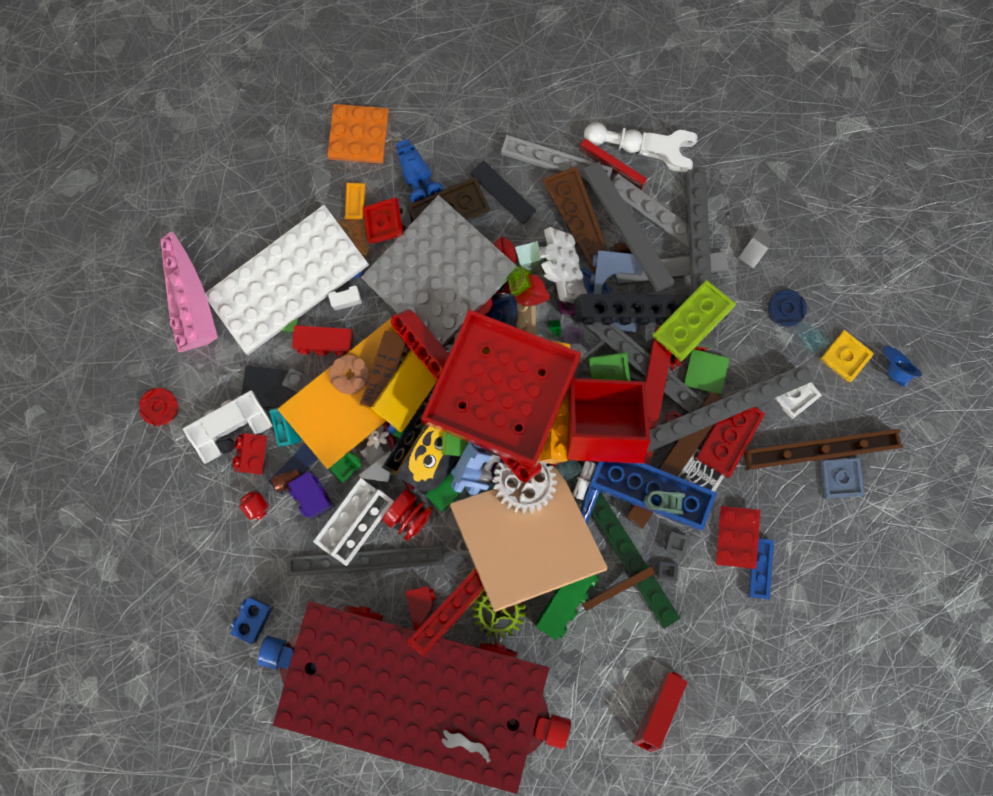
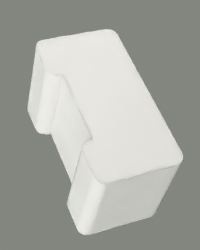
[328,286,362,311]

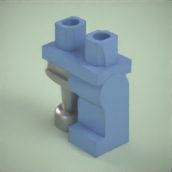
[451,443,501,495]

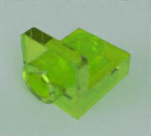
[507,265,533,296]

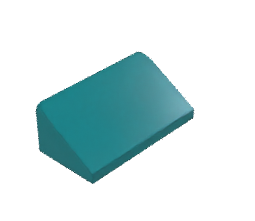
[269,408,301,447]

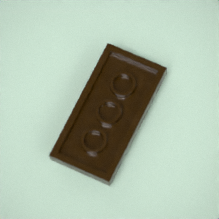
[407,177,490,221]

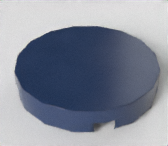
[768,289,807,328]

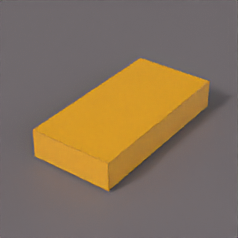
[345,183,366,221]

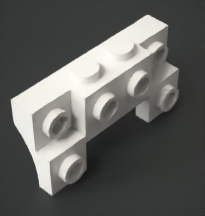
[183,391,273,464]

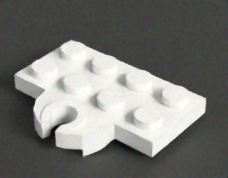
[538,227,587,304]

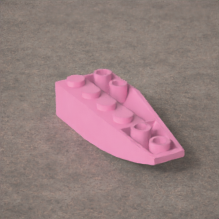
[161,232,218,352]

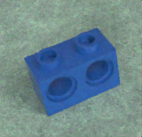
[230,597,273,644]

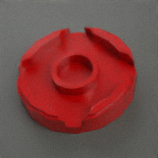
[139,388,179,426]

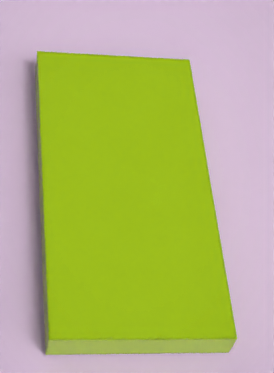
[652,280,736,362]

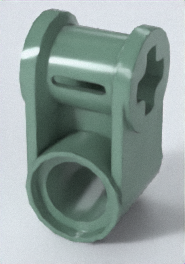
[644,491,685,514]

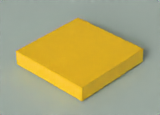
[820,330,874,383]

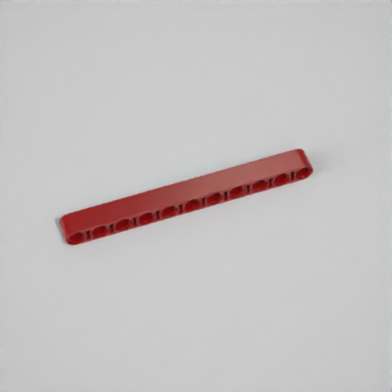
[391,309,542,482]

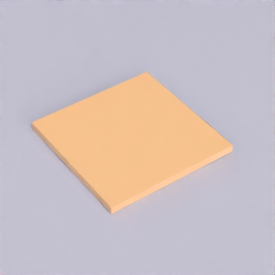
[450,466,608,612]

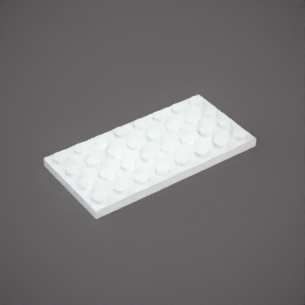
[205,205,369,355]

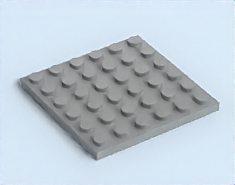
[361,195,518,347]

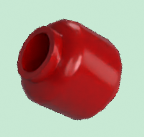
[239,491,269,521]

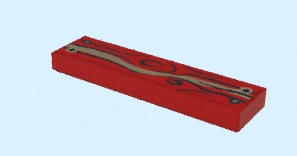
[580,139,647,190]

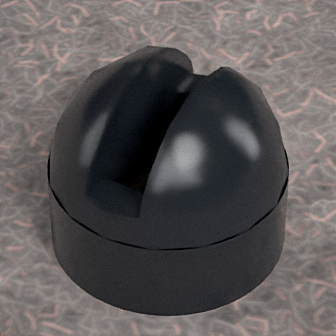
[219,438,235,454]

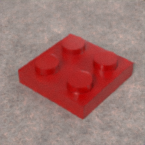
[363,198,403,245]

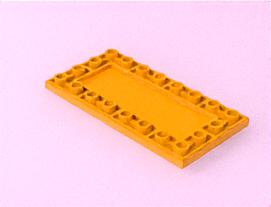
[277,313,411,469]

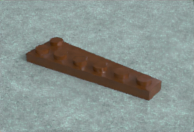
[542,166,608,274]

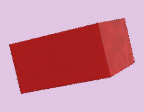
[567,378,651,464]

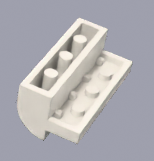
[312,478,394,566]

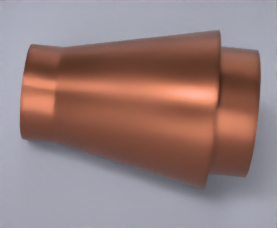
[271,469,300,493]

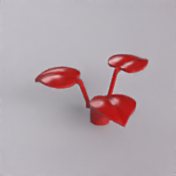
[477,237,550,315]

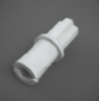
[572,461,596,500]

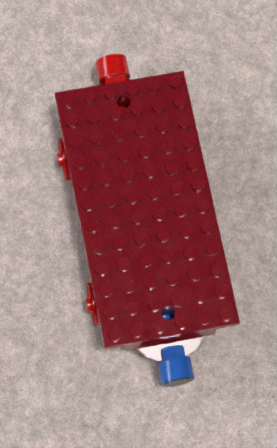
[257,601,571,794]

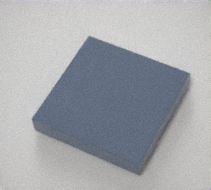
[820,457,865,499]

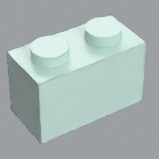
[515,241,545,275]

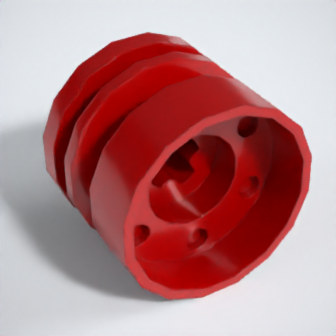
[381,489,433,542]

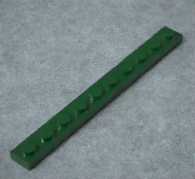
[560,460,681,629]

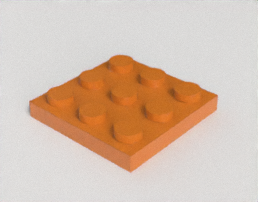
[328,104,389,164]

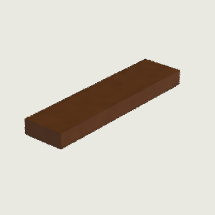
[582,564,655,611]

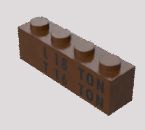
[360,330,408,410]

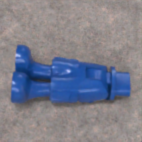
[396,139,443,203]

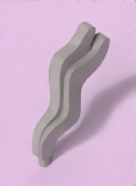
[442,730,491,763]

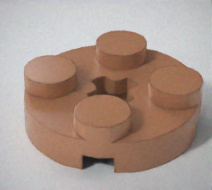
[329,355,369,395]

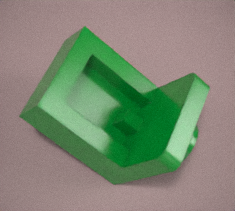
[328,452,362,484]

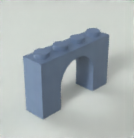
[589,250,643,332]

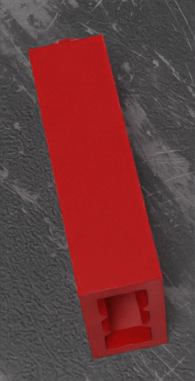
[632,672,687,752]

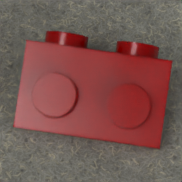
[232,433,267,475]

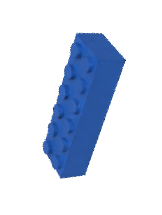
[588,461,717,531]

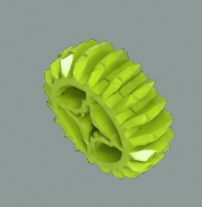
[472,592,526,639]

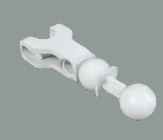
[584,122,698,173]

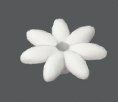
[366,426,389,449]

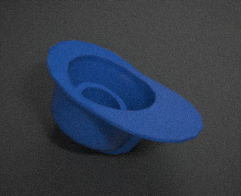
[883,346,922,387]

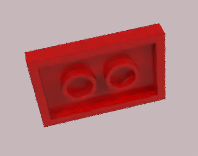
[716,506,761,569]

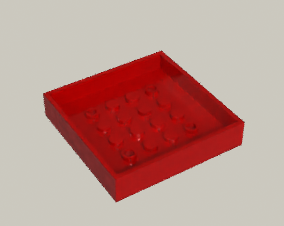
[421,310,582,469]

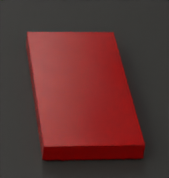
[695,394,765,479]

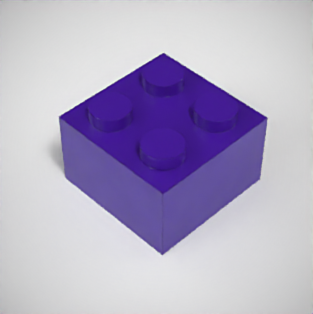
[288,471,335,519]

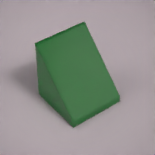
[548,319,561,337]

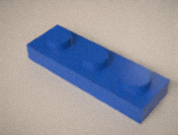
[748,539,774,599]

